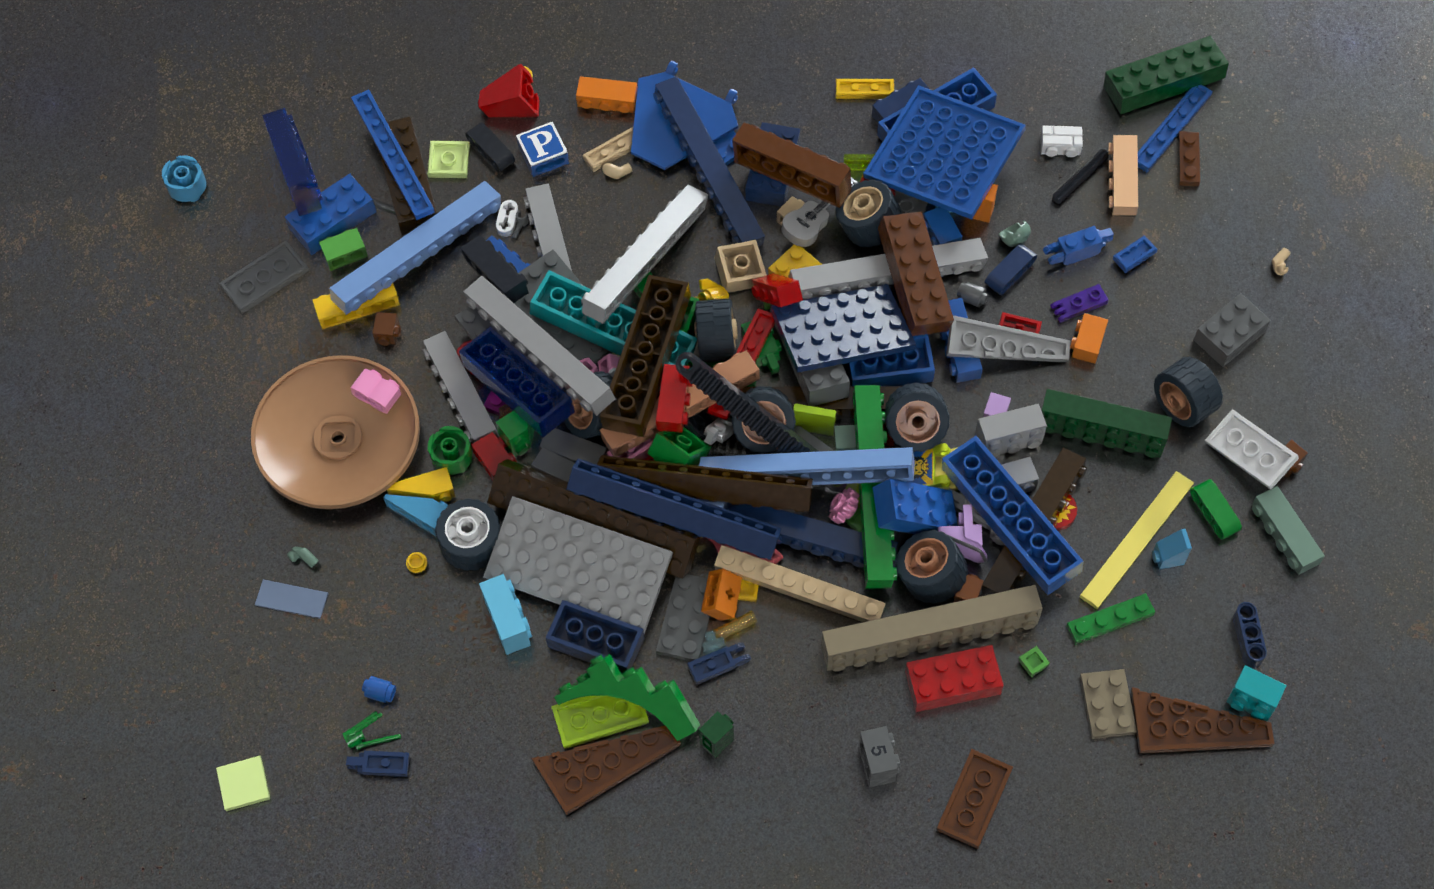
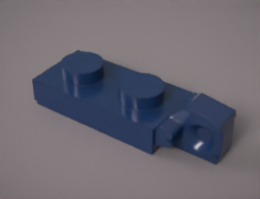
[346,751,410,777]

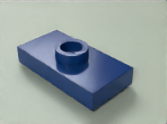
[1113,235,1158,273]

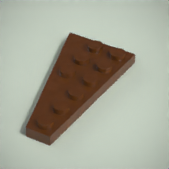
[1131,687,1275,753]
[531,726,681,815]

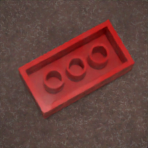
[905,645,1004,712]

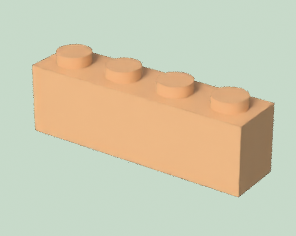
[1108,135,1138,216]

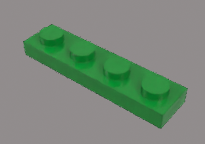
[1066,593,1155,645]

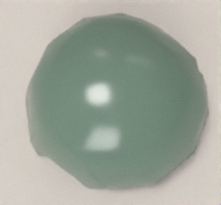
[999,221,1031,247]

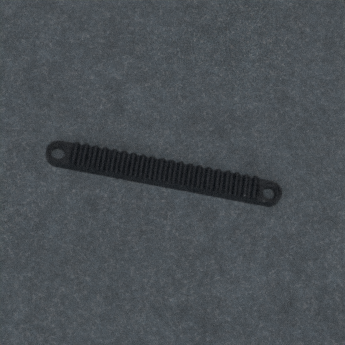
[676,352,847,492]

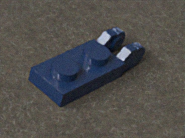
[687,642,751,685]

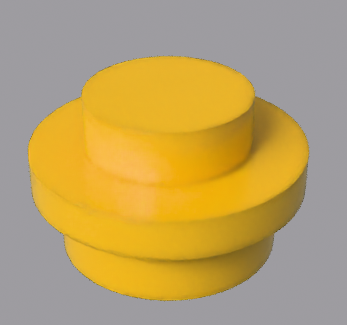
[406,552,428,573]

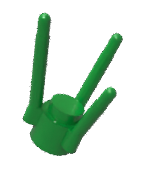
[342,711,401,750]

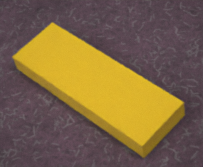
[836,79,894,99]

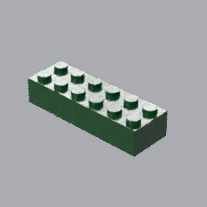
[1103,35,1229,114]
[1041,389,1172,458]

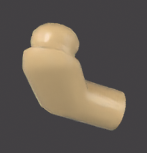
[602,163,632,179]
[1272,248,1291,275]

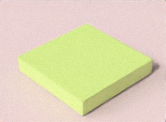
[427,141,470,178]
[216,756,270,811]

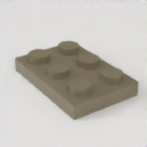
[1080,669,1137,739]

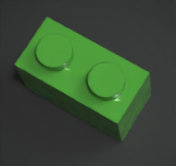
[319,228,368,271]

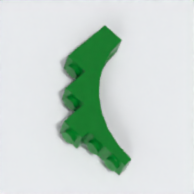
[554,654,700,741]

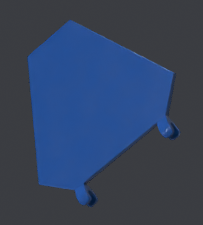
[631,61,738,170]

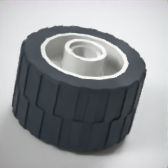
[435,499,501,571]

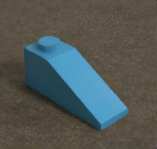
[383,494,448,536]

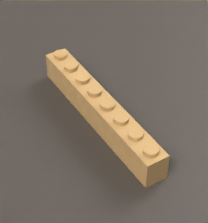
[714,545,886,622]

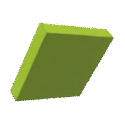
[793,404,836,436]

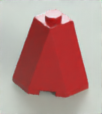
[478,64,540,117]

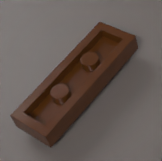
[1178,131,1200,187]

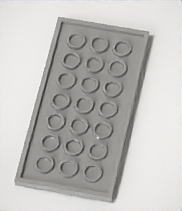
[483,496,673,634]

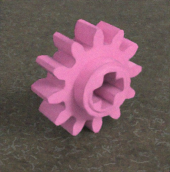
[829,487,859,525]

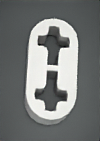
[496,200,519,237]

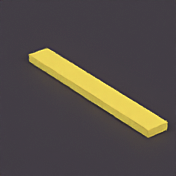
[1080,471,1194,610]

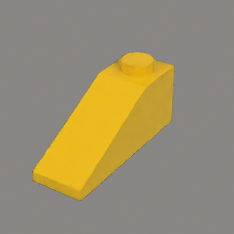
[387,467,456,502]

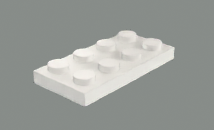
[1205,409,1299,490]

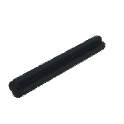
[1052,148,1109,204]

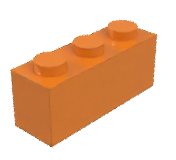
[576,76,638,113]

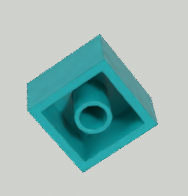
[1226,665,1287,721]

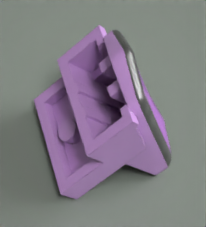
[938,505,987,563]

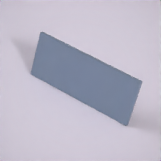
[255,579,329,619]

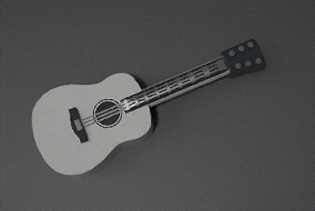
[781,177,857,247]

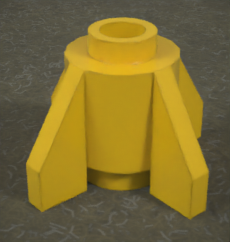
[694,279,729,301]

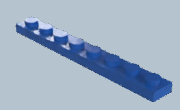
[351,90,435,220]

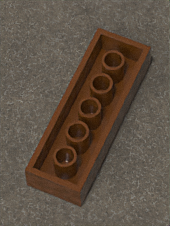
[732,122,851,208]
[878,211,954,336]

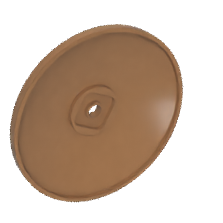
[251,356,420,509]

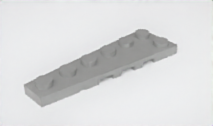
[946,316,1071,362]

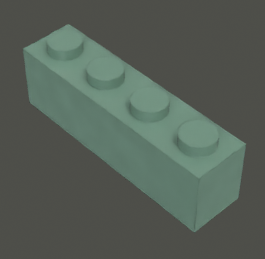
[1252,486,1325,575]

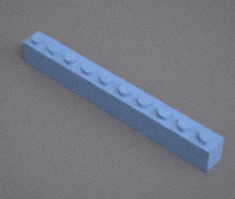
[329,181,501,315]
[699,447,915,485]

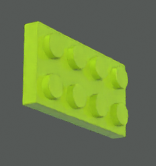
[551,696,649,749]

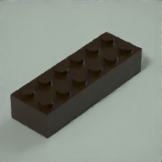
[379,116,437,235]

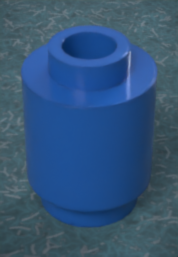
[362,676,396,703]

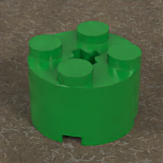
[428,426,473,475]

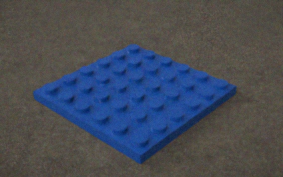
[863,85,1025,220]

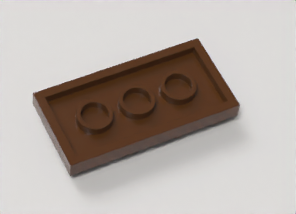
[936,749,1013,849]

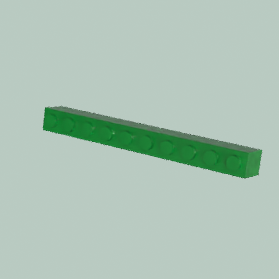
[852,385,897,589]

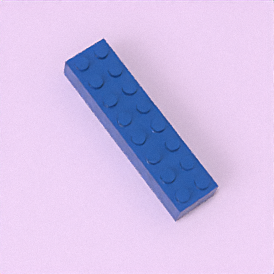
[942,436,1084,596]

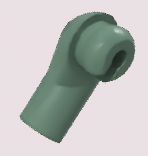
[287,547,319,568]

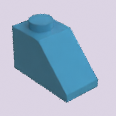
[1152,529,1192,570]

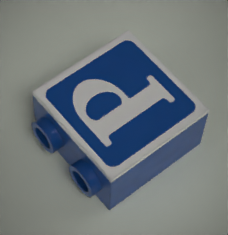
[516,122,569,177]

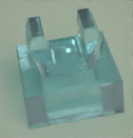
[702,631,726,656]

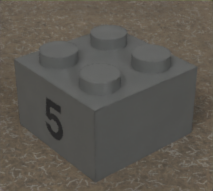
[858,726,901,788]

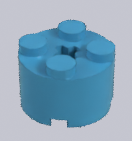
[162,155,206,202]

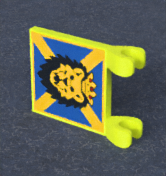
[906,443,950,488]

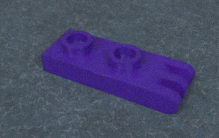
[1050,284,1109,323]

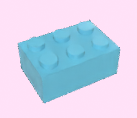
[479,574,532,655]

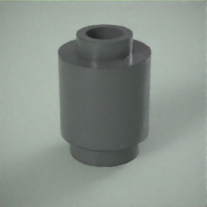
[957,282,989,307]

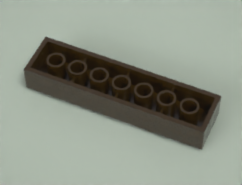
[600,275,691,437]

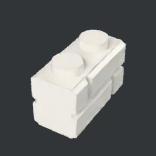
[1040,126,1083,157]

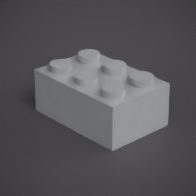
[975,404,1047,458]

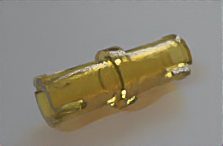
[712,610,757,642]

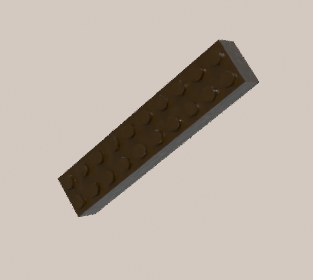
[487,459,701,579]

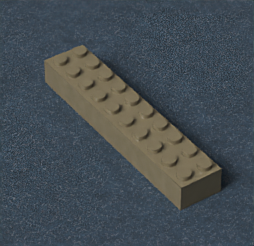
[821,585,1043,672]

